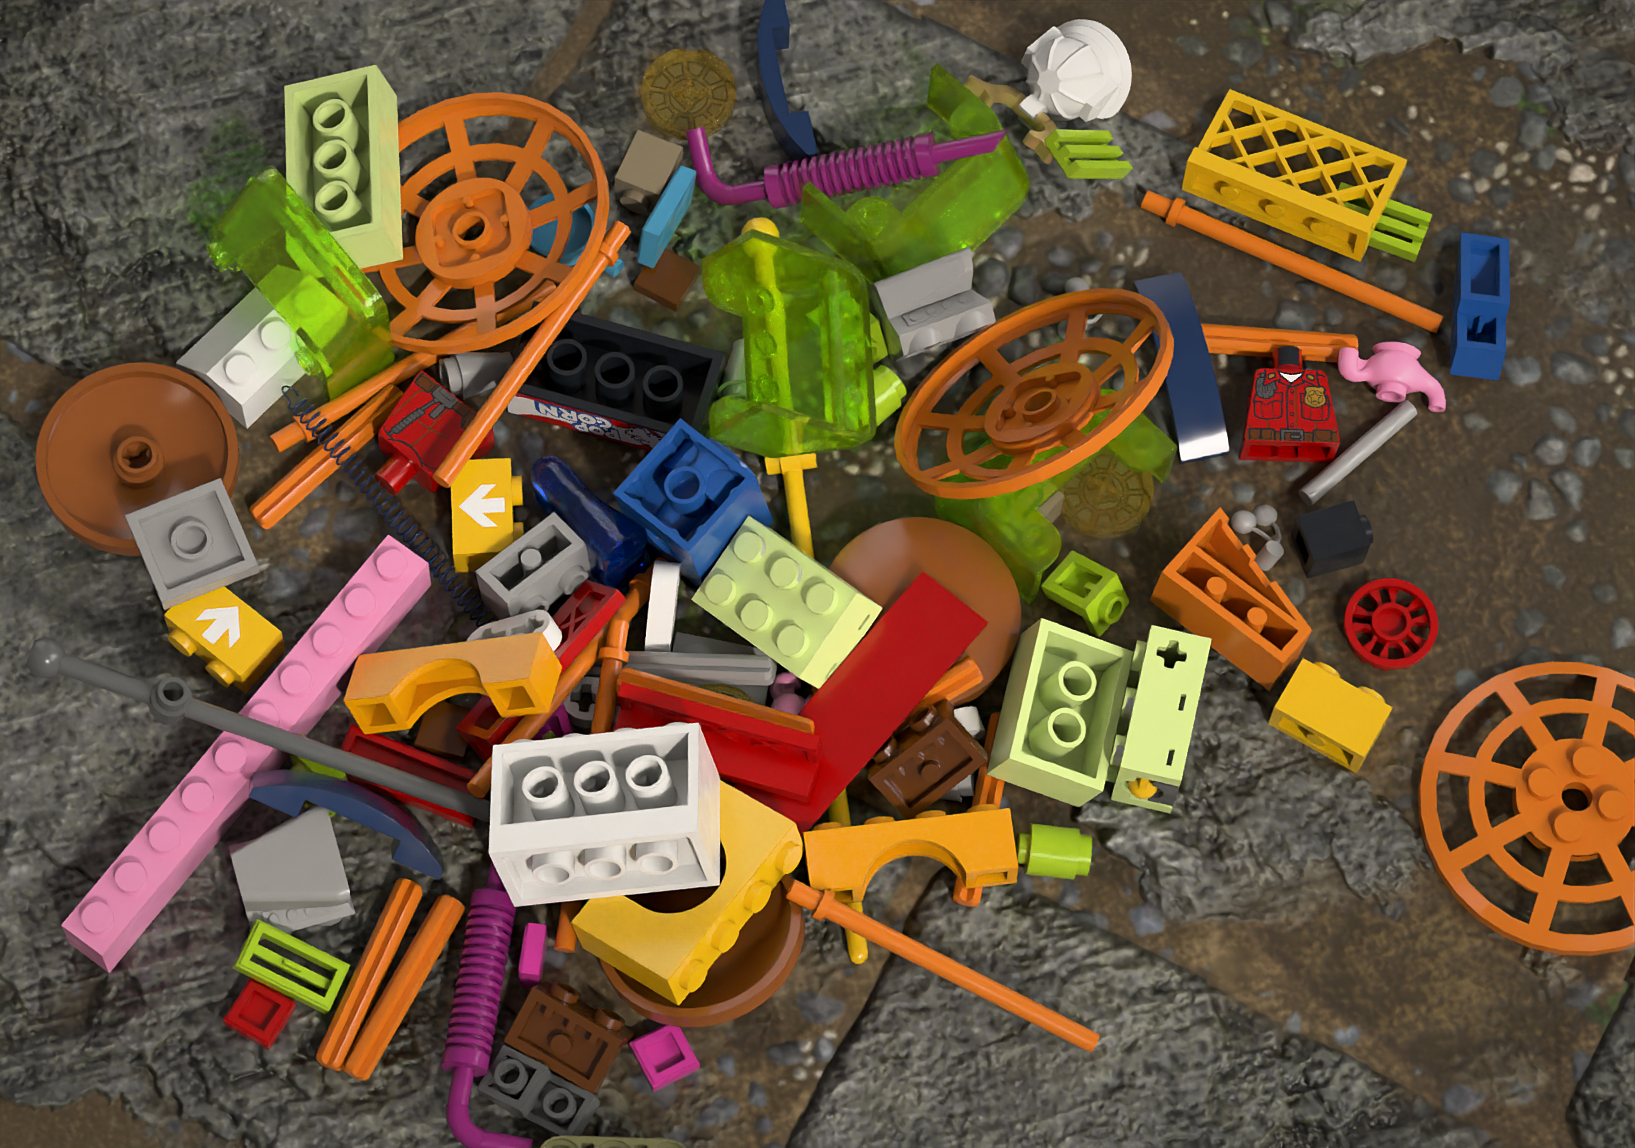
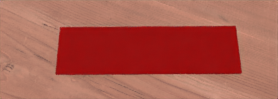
[734,572,988,839]

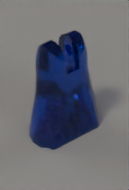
[531,455,651,593]

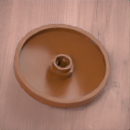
[35,362,240,556]
[829,517,1021,708]
[600,857,805,1027]

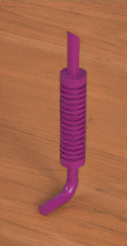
[685,127,1008,209]
[441,859,533,1148]

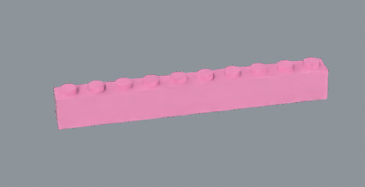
[61,535,431,973]

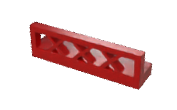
[455,580,627,762]
[613,682,823,803]

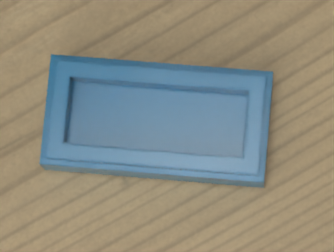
[637,165,697,269]

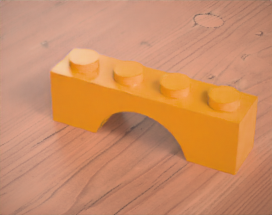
[343,632,562,734]
[803,804,1018,903]

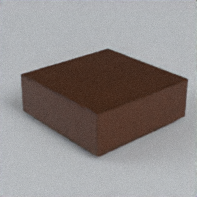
[634,248,701,312]
[414,701,471,763]

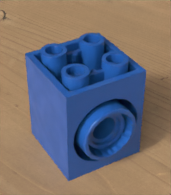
[613,418,774,588]

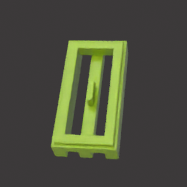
[1044,129,1133,179]
[1338,182,1433,262]
[232,919,350,1014]

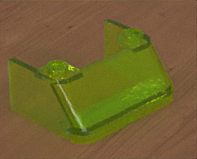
[800,63,1030,284]
[205,164,395,402]

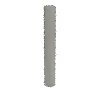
[1298,400,1417,506]

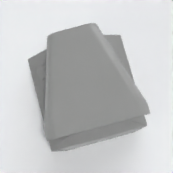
[868,247,996,363]
[229,804,355,940]

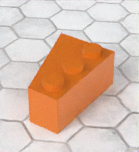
[1149,507,1312,691]

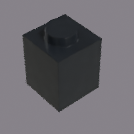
[1291,500,1373,579]

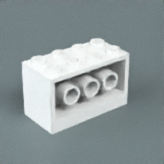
[489,722,720,907]

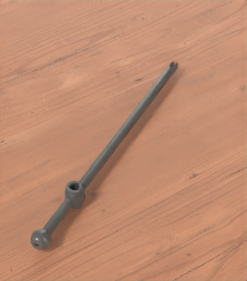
[26,637,491,823]

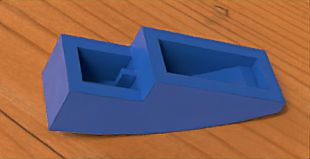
[1450,232,1510,381]

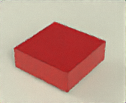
[223,978,297,1050]

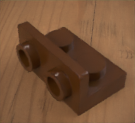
[868,698,988,820]
[504,980,634,1094]

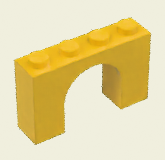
[571,780,805,1006]

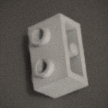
[475,512,592,620]

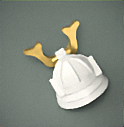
[963,19,1132,164]

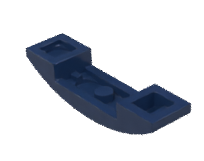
[757,0,818,162]
[1133,272,1229,464]
[248,770,444,880]

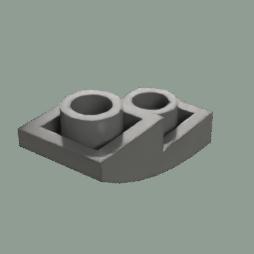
[477,1045,600,1137]

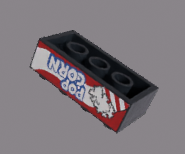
[506,301,725,452]

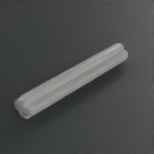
[586,651,777,686]

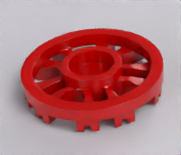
[1343,578,1438,672]

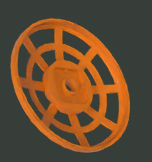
[330,92,610,355]
[894,288,1174,500]
[1418,661,1635,956]

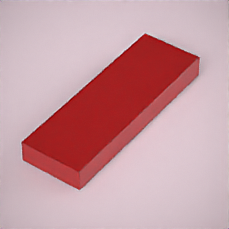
[340,723,491,829]

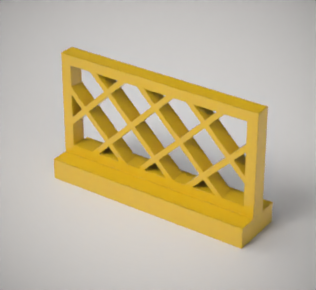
[1181,89,1407,262]

